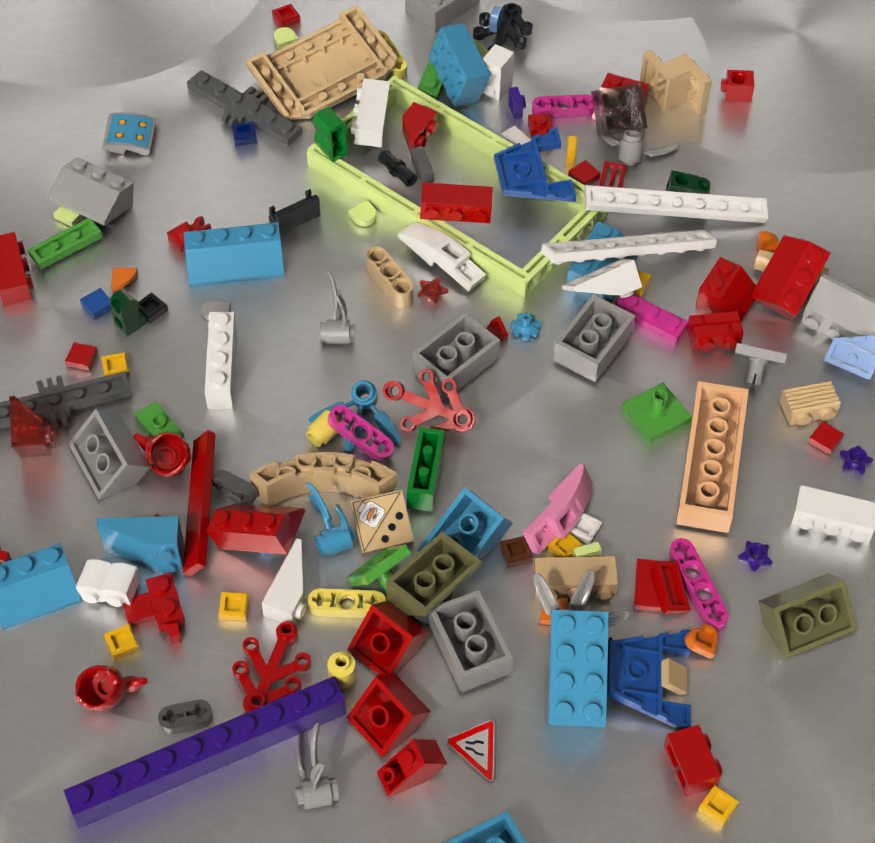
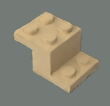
[640,50,712,115]

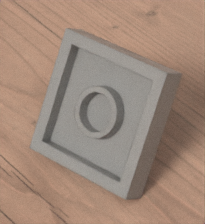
[734,343,787,386]

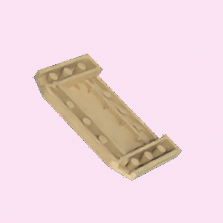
[245,5,398,120]

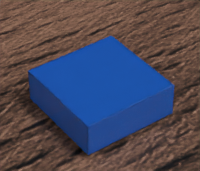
[80,288,111,319]

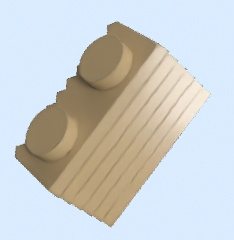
[779,380,841,426]

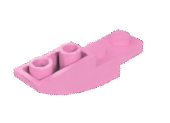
[522,463,593,554]

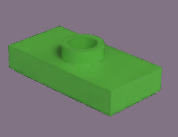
[134,401,185,438]

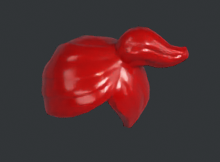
[133,432,191,477]
[75,665,148,712]

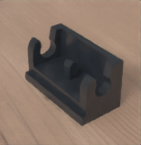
[269,189,321,234]

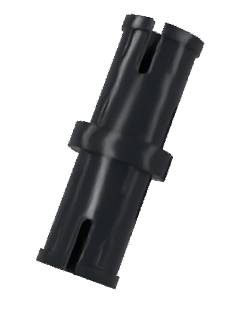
[378,150,417,187]

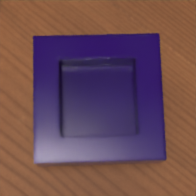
[508,87,526,119]

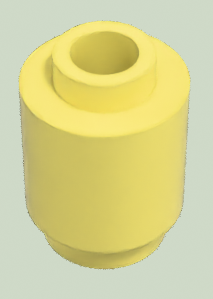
[306,410,342,447]
[327,652,356,689]

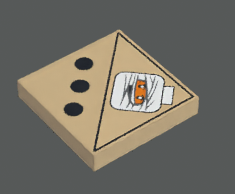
[350,490,414,554]

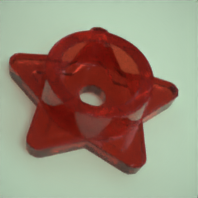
[418,277,448,303]

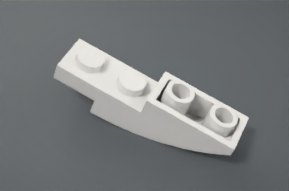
[397,222,486,292]

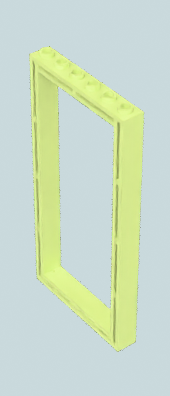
[307,76,608,299]

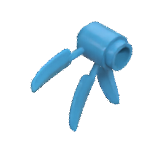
[309,380,401,452]
[306,482,356,556]

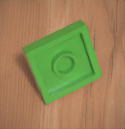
[621,382,692,443]
[346,544,411,592]

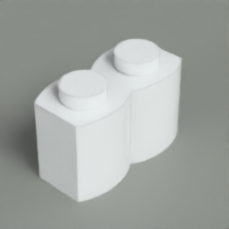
[76,559,142,607]

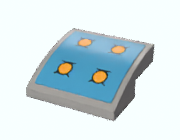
[102,112,156,156]

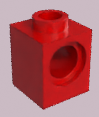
[721,70,755,102]

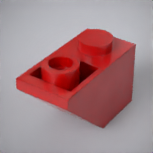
[402,102,439,152]
[377,739,447,796]

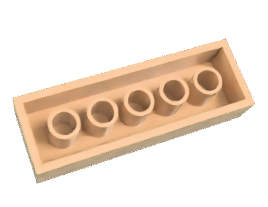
[676,381,749,533]

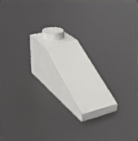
[562,259,642,298]
[262,538,307,624]

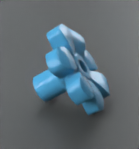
[510,313,541,341]

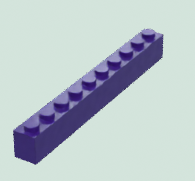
[63,676,346,829]

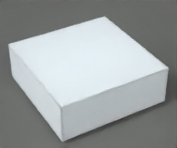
[570,513,603,545]

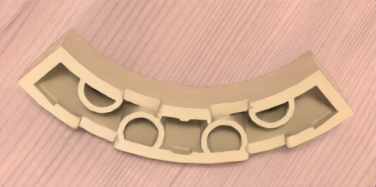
[250,452,398,506]

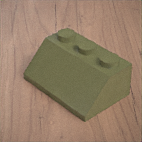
[386,531,482,616]
[758,573,857,659]

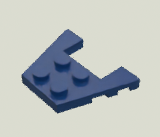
[494,127,576,202]
[607,630,691,730]

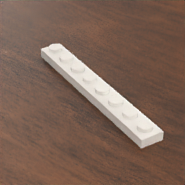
[584,185,769,223]
[541,230,717,264]

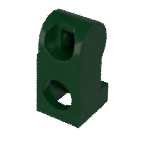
[666,170,711,194]
[110,289,147,337]

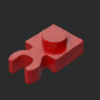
[528,113,553,137]
[167,216,211,252]

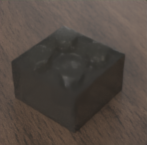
[591,83,648,136]

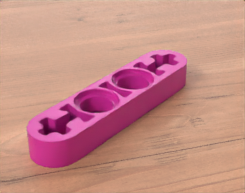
[669,538,729,632]

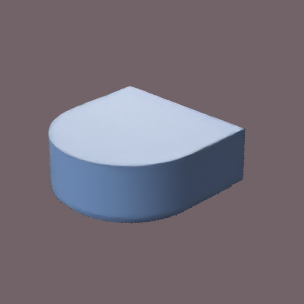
[489,6,504,33]

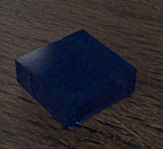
[232,122,257,146]

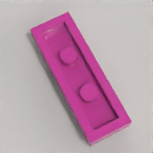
[615,294,688,343]

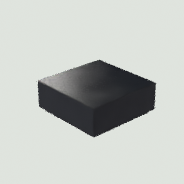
[138,292,168,324]

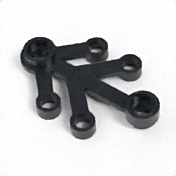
[473,3,533,51]

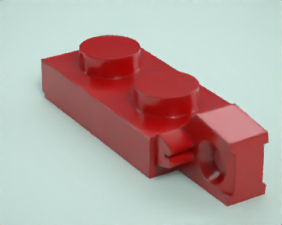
[145,572,185,645]

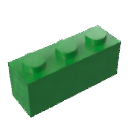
[407,427,445,512]

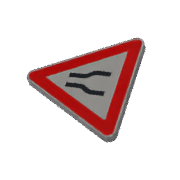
[447,719,497,781]

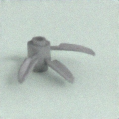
[596,121,679,166]
[320,272,355,344]
[533,569,630,628]
[295,723,339,810]

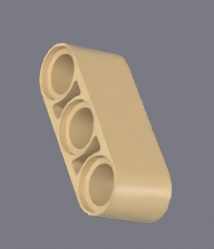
[366,246,413,309]

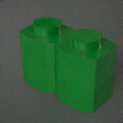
[313,107,348,162]

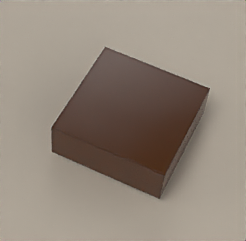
[500,536,533,568]

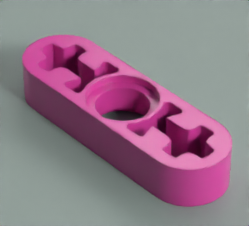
[532,95,596,118]
[327,405,394,461]

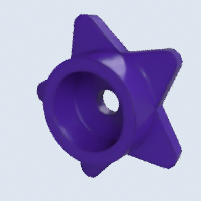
[840,446,873,475]
[738,541,773,572]

